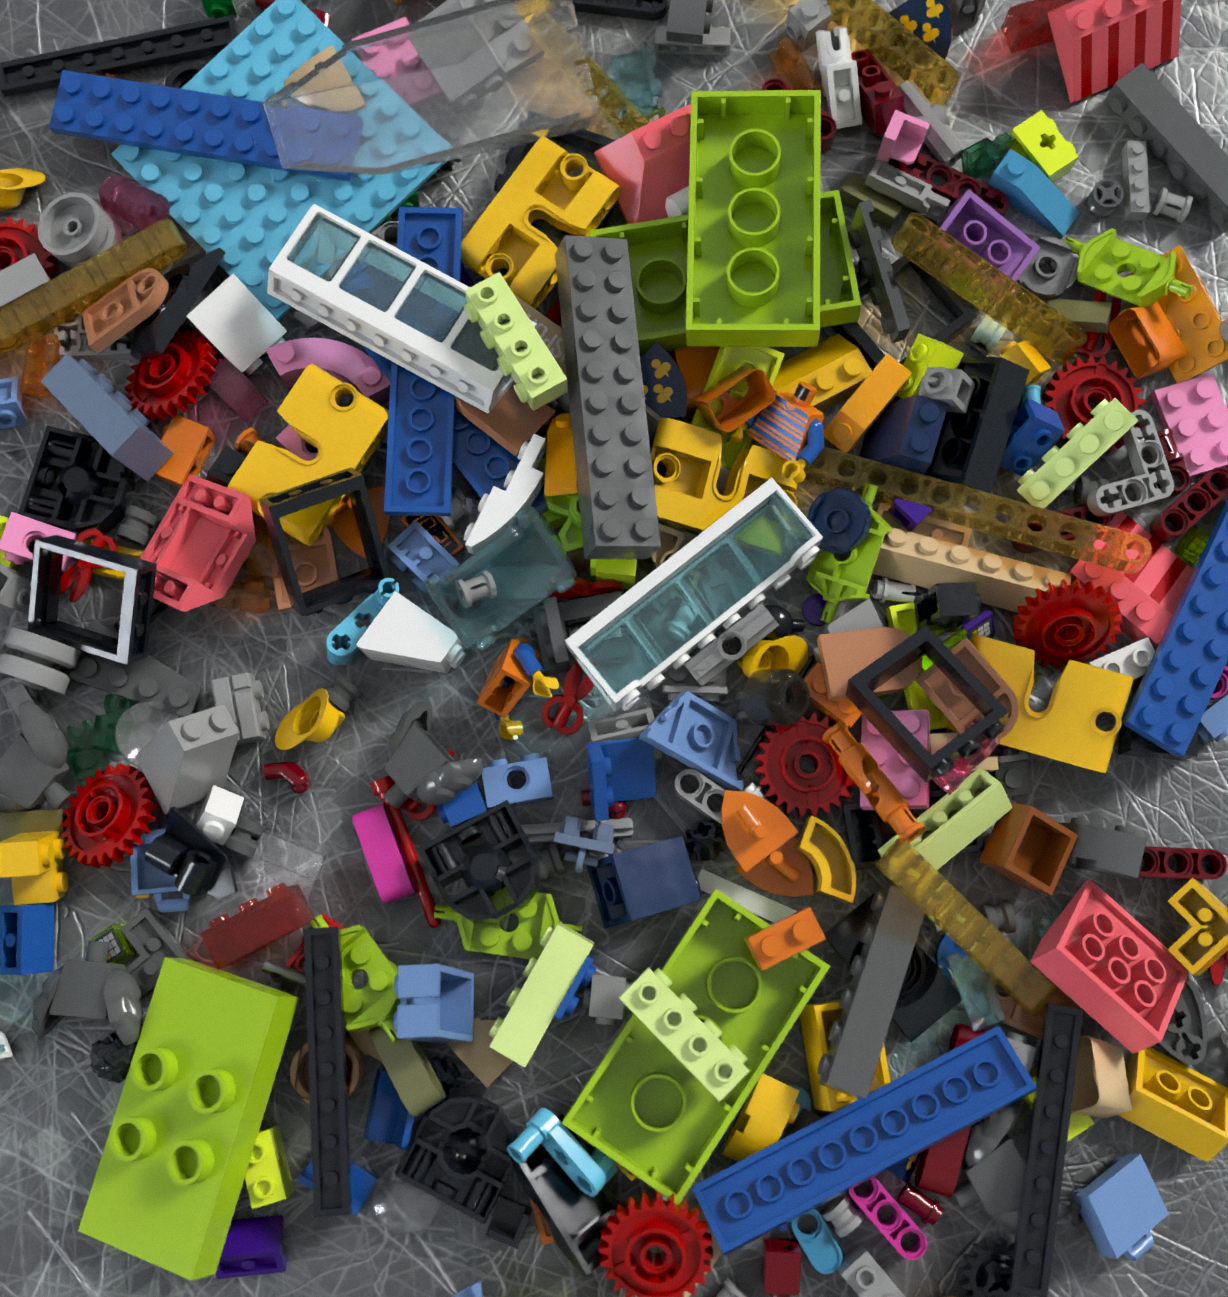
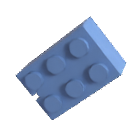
[393,964,474,1043]

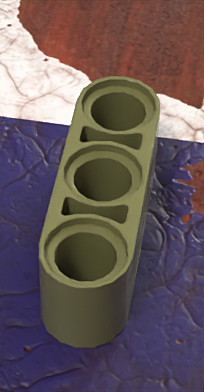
[369,1026,445,1117]

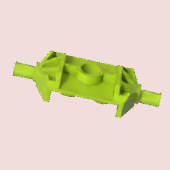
[1064,228,1194,307]
[806,483,893,623]
[434,888,583,959]
[310,915,400,1044]

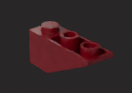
[851,49,904,136]

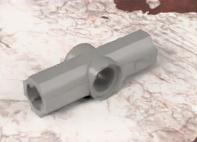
[898,80,967,167]
[684,603,779,686]

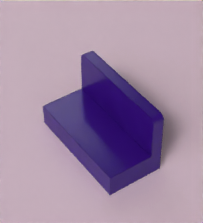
[215,1215,287,1279]

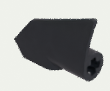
[144,807,238,900]

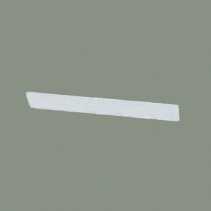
[697,869,797,923]

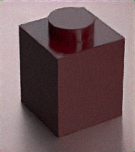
[761,1239,801,1297]

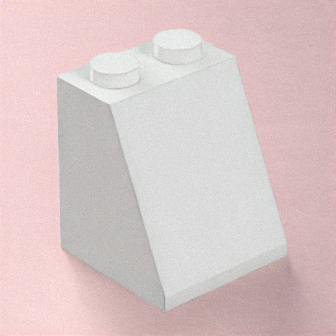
[184,274,287,375]
[356,591,466,673]

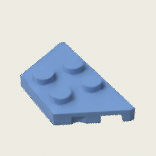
[639,691,744,791]

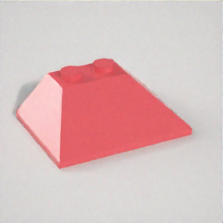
[594,104,691,224]
[140,474,256,612]

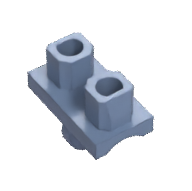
[553,815,616,874]

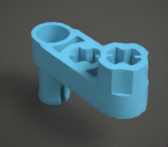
[326,577,400,665]
[507,1108,618,1196]

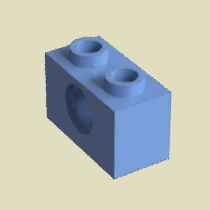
[482,753,554,809]

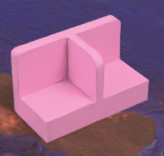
[874,110,930,165]

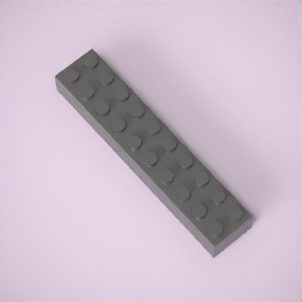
[555,235,661,559]

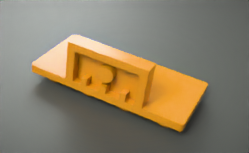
[1124,246,1228,383]

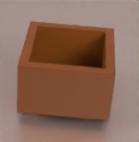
[979,802,1078,896]

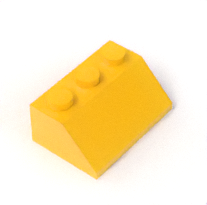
[773,334,872,412]
[799,999,891,1112]
[1119,1047,1228,1163]

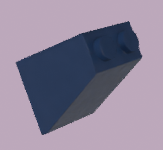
[855,395,948,486]
[587,836,701,929]

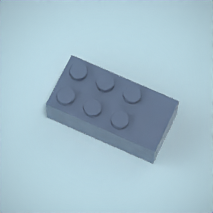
[41,353,174,481]

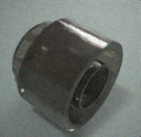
[743,669,810,726]

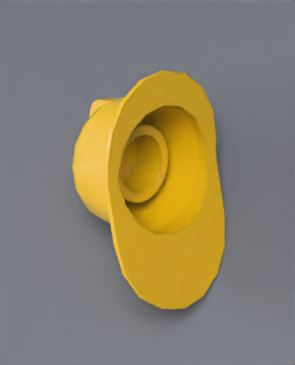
[0,168,46,211]
[737,635,809,691]
[275,688,345,750]

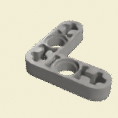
[53,271,135,361]
[1087,410,1174,517]

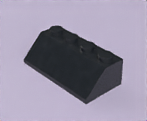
[922,356,1030,495]

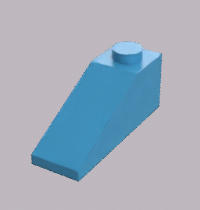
[987,149,1079,239]

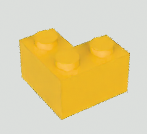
[0,830,69,905]
[1167,878,1228,976]

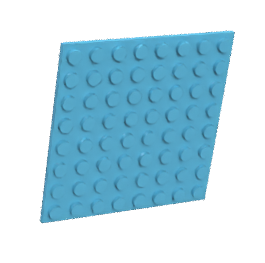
[111,0,455,321]

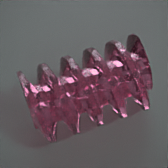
[99,175,170,231]

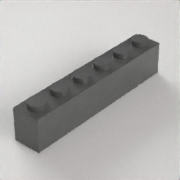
[1106,63,1228,231]
[817,885,929,1099]

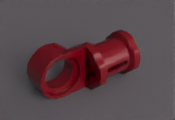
[1144,429,1191,496]

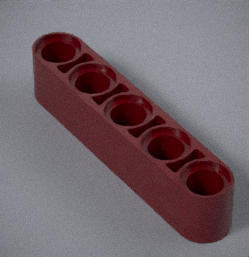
[915,1022,987,1198]

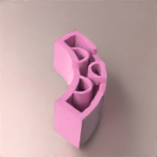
[265,338,390,405]

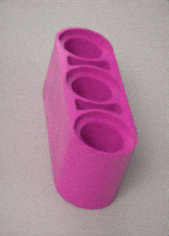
[352,803,416,905]
[846,1177,927,1260]

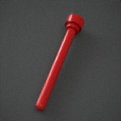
[370,776,441,928]

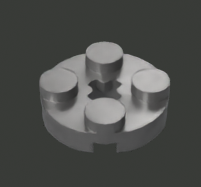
[1015,237,1078,300]

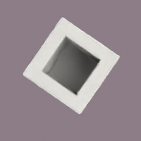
[195,785,244,846]

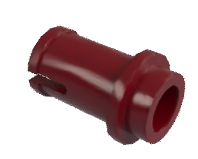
[897,1182,943,1226]

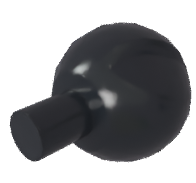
[763,604,805,641]

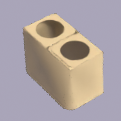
[1071,1035,1132,1118]

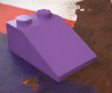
[921,189,1040,297]

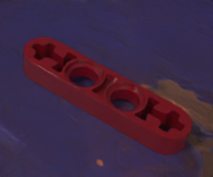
[897,152,1009,217]

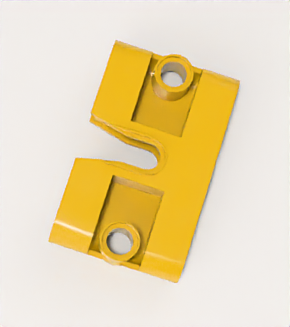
[461,136,621,309]
[227,364,389,546]
[651,418,798,555]
[946,634,1134,773]

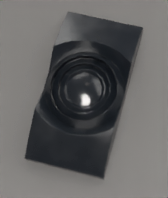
[130,248,226,359]
[842,787,985,871]
[824,894,963,1043]
[508,1114,619,1277]

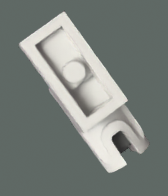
[815,27,862,129]

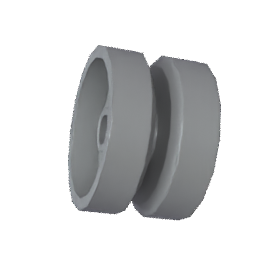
[38,192,123,275]
[0,627,81,695]

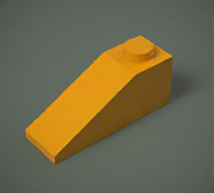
[824,354,913,454]
[544,413,578,496]

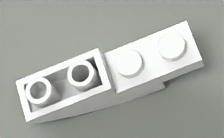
[463,434,547,555]

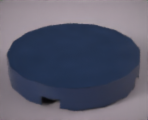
[807,488,871,554]

